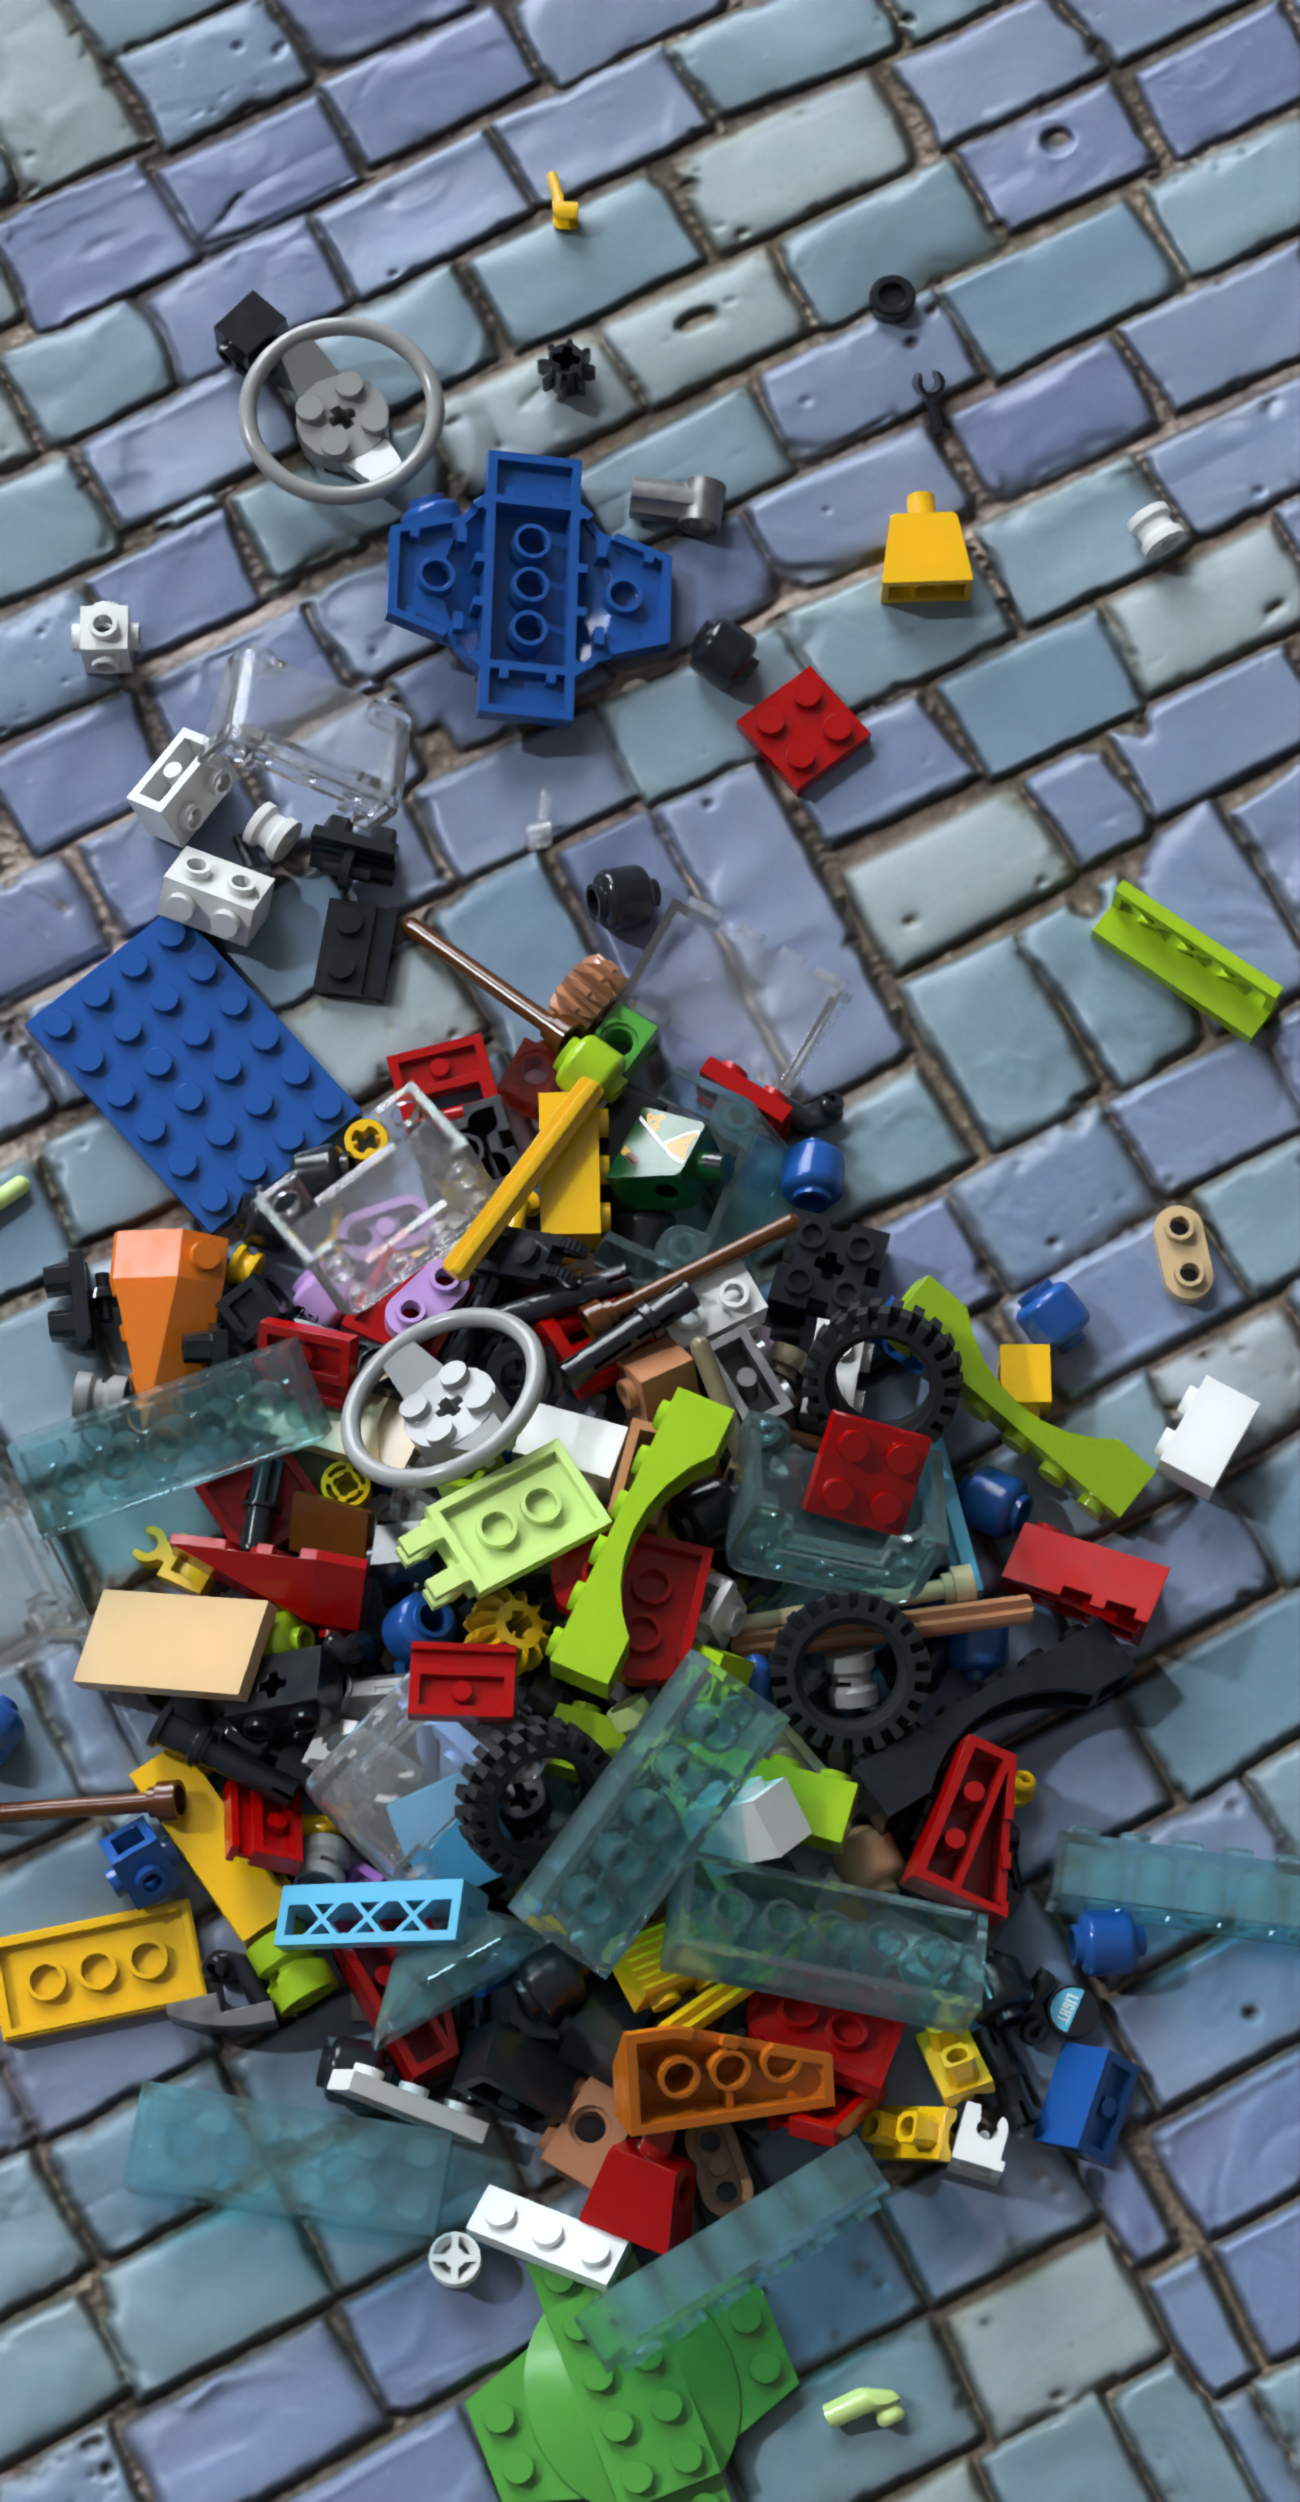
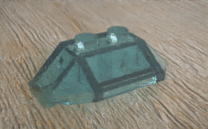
[370,1910,560,2052]

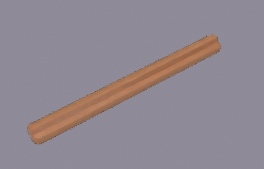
[730,1594,1034,1659]

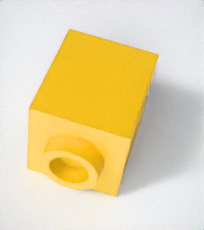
[997,1344,1052,1419]

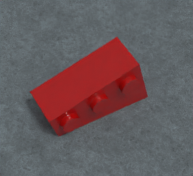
[998,1522,1171,1647]
[899,1734,1017,1928]

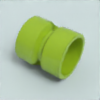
[245,1919,339,2017]

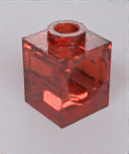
[497,1037,561,1122]

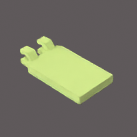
[395,1438,612,1611]

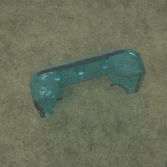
[725,1410,950,1604]

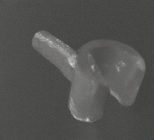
[523,785,553,851]

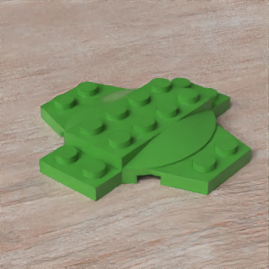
[465,2242,800,2502]

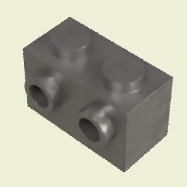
[710,1324,799,1450]

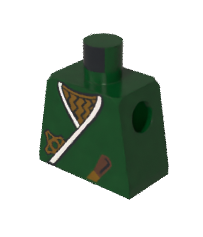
[606,1107,734,1211]

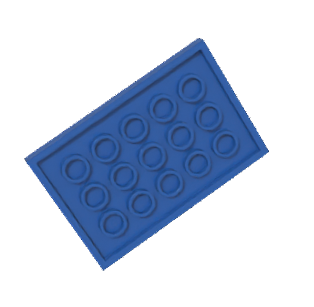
[25,916,363,1236]

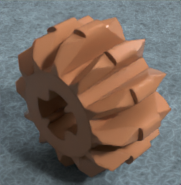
[548,954,628,1036]

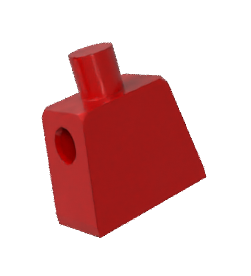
[579,2130,697,2256]

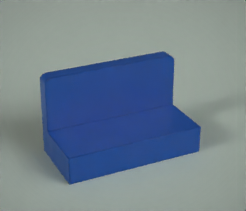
[1033,2042,1141,2166]

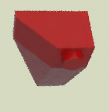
[169,1533,374,1643]

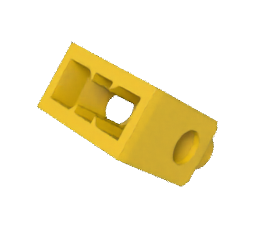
[880,491,973,604]

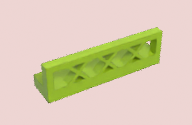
[1090,880,1284,1045]

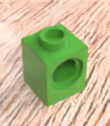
[594,1001,658,1082]

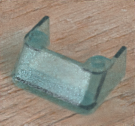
[591,1066,788,1286]

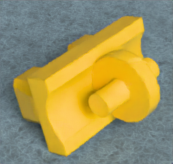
[914,2009,996,2108]
[861,2105,958,2162]

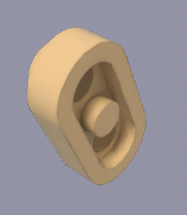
[1152,1205,1214,1305]

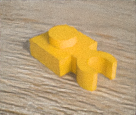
[132,1526,216,1596]

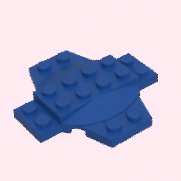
[385,450,672,728]

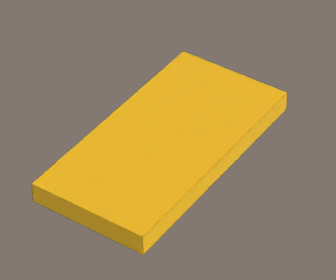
[0,1898,208,2044]

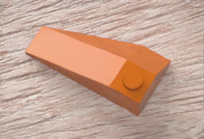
[109,1228,229,1442]
[612,2025,835,2137]

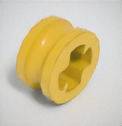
[344,1119,389,1168]
[224,1244,266,1286]

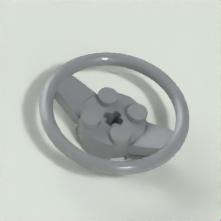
[238,317,445,505]
[340,1307,547,1490]

